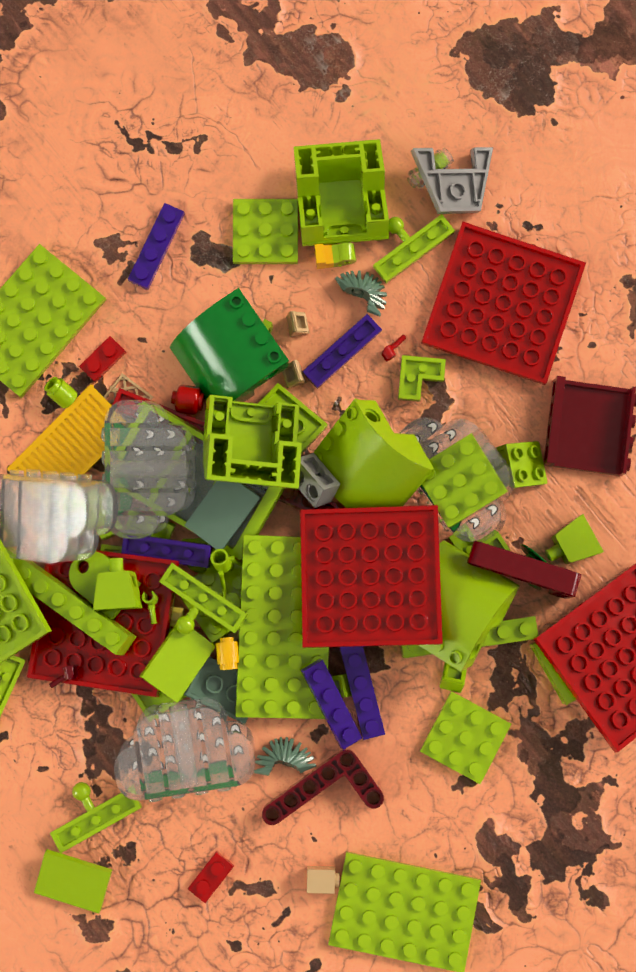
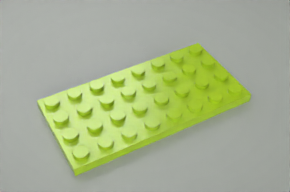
[235,535,329,719]

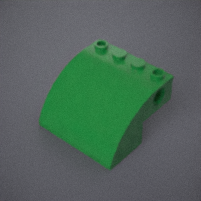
[170,288,289,402]

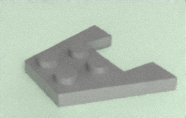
[411,147,493,214]

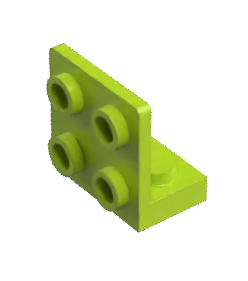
[489,441,547,491]

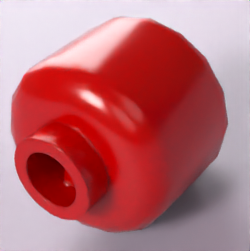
[171,385,204,415]

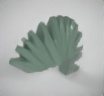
[335,271,387,317]
[254,737,316,776]

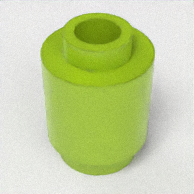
[44,377,78,409]

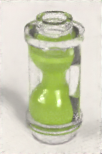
[407,148,454,190]

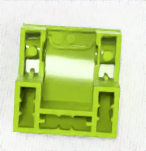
[294,139,389,246]
[203,395,302,489]
[313,398,434,508]
[419,540,520,672]

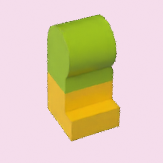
[314,243,356,269]

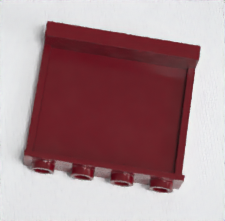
[543,376,636,476]

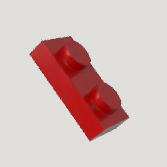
[79,336,126,383]
[188,851,234,903]

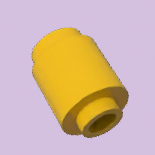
[216,637,239,670]

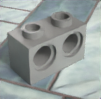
[299,453,340,508]

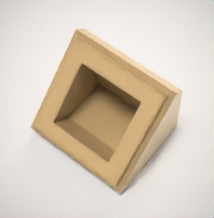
[286,311,309,337]
[282,360,306,388]

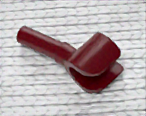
[49,665,78,688]

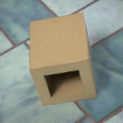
[307,866,339,894]

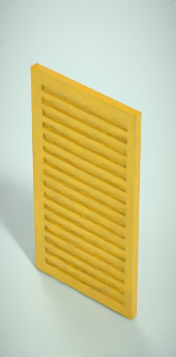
[7,384,130,511]

